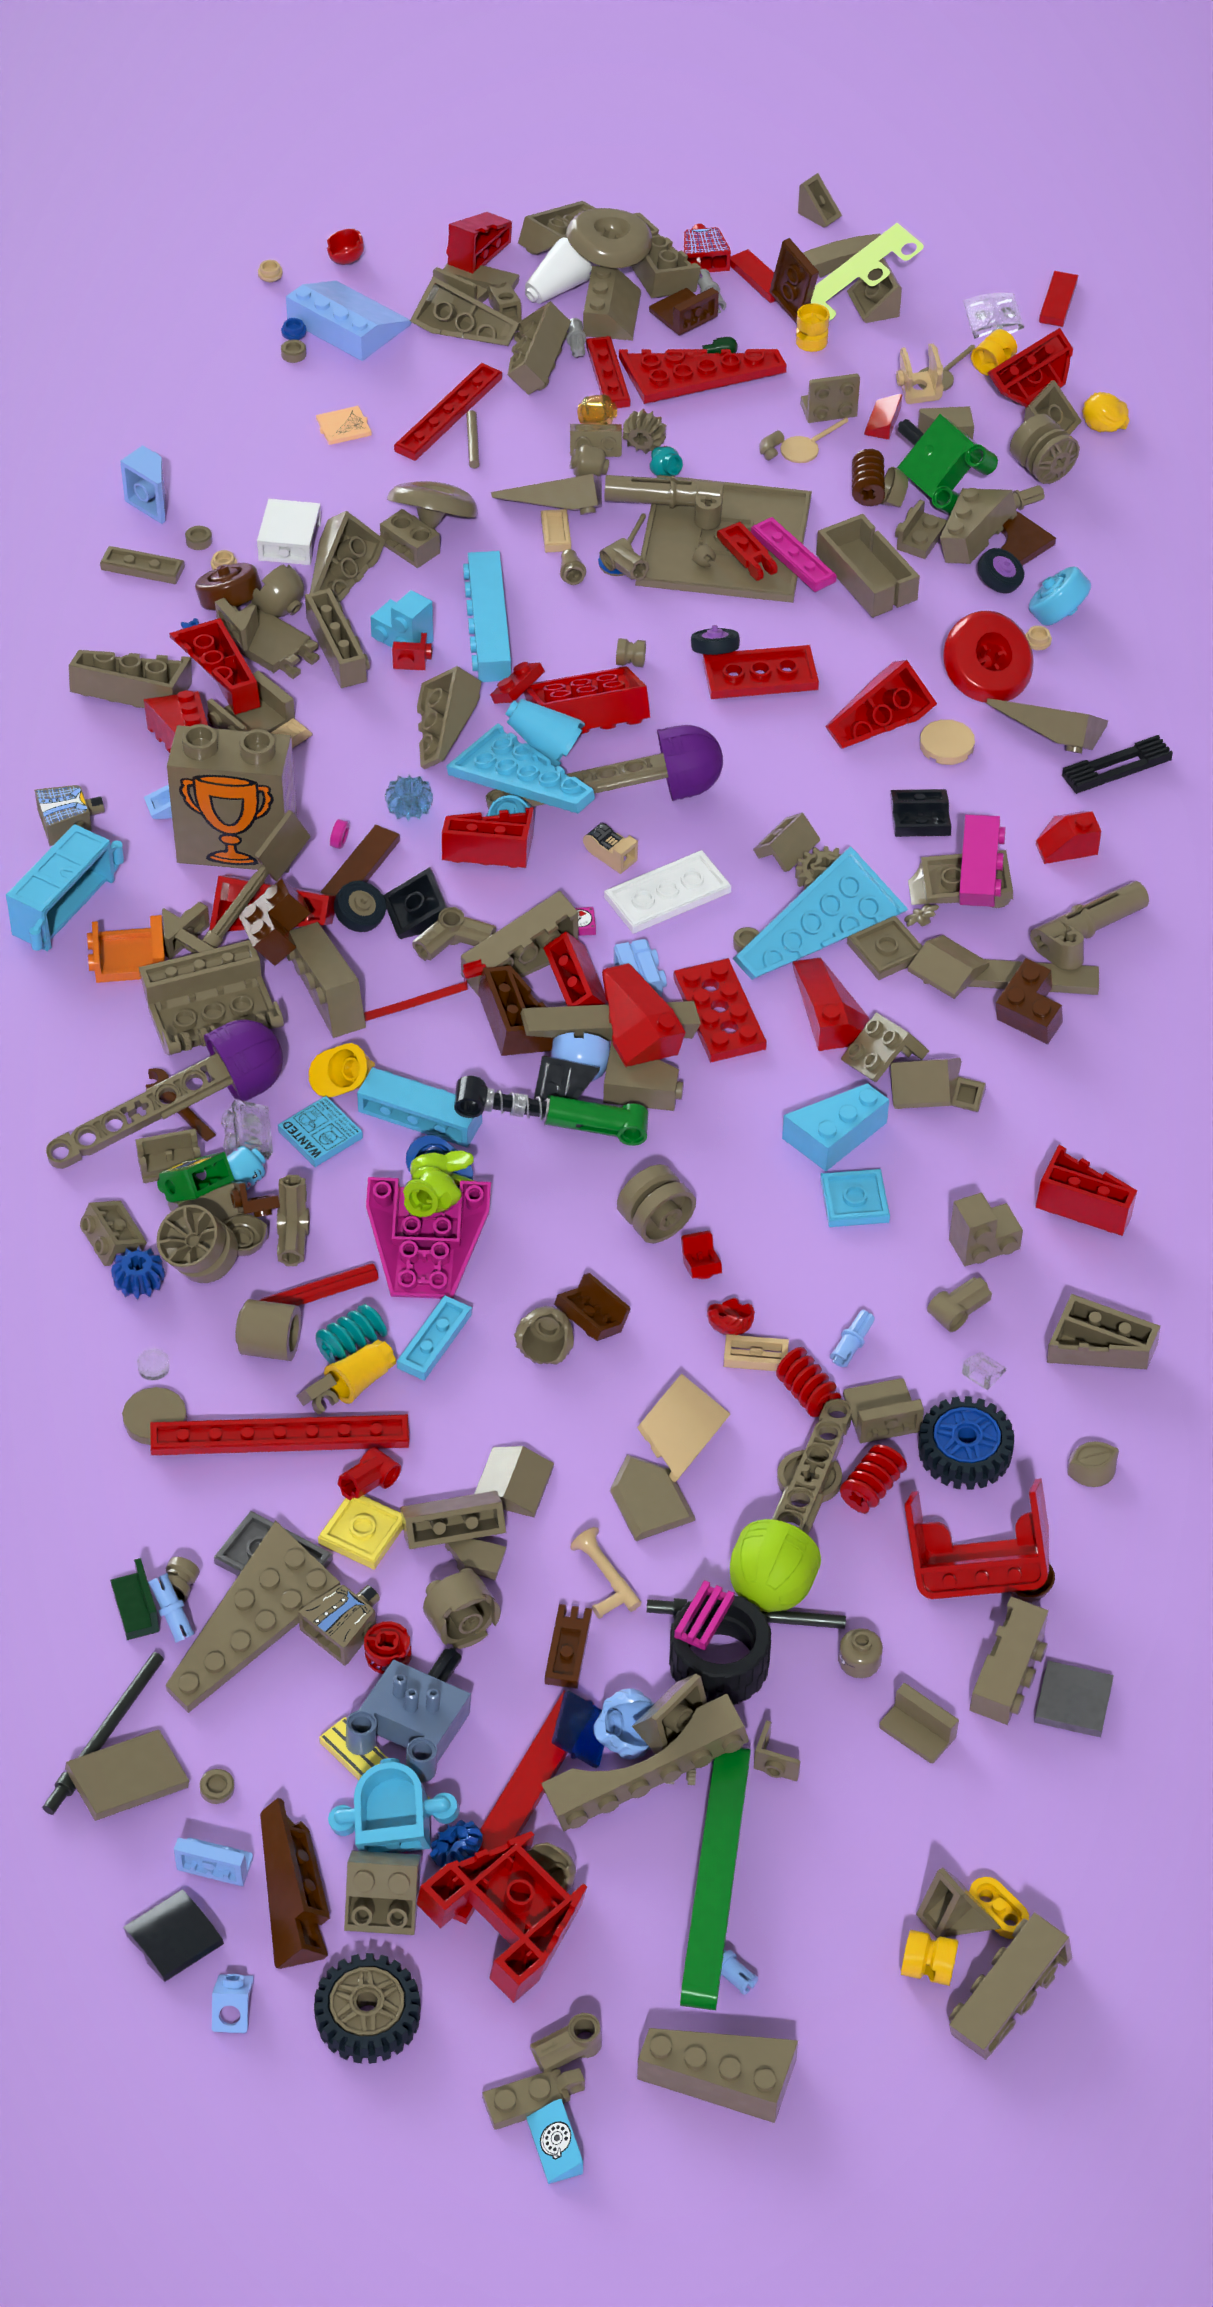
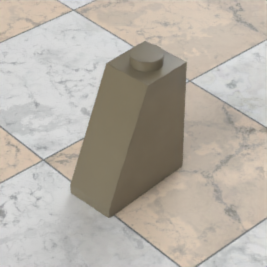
[603,1042,684,1111]

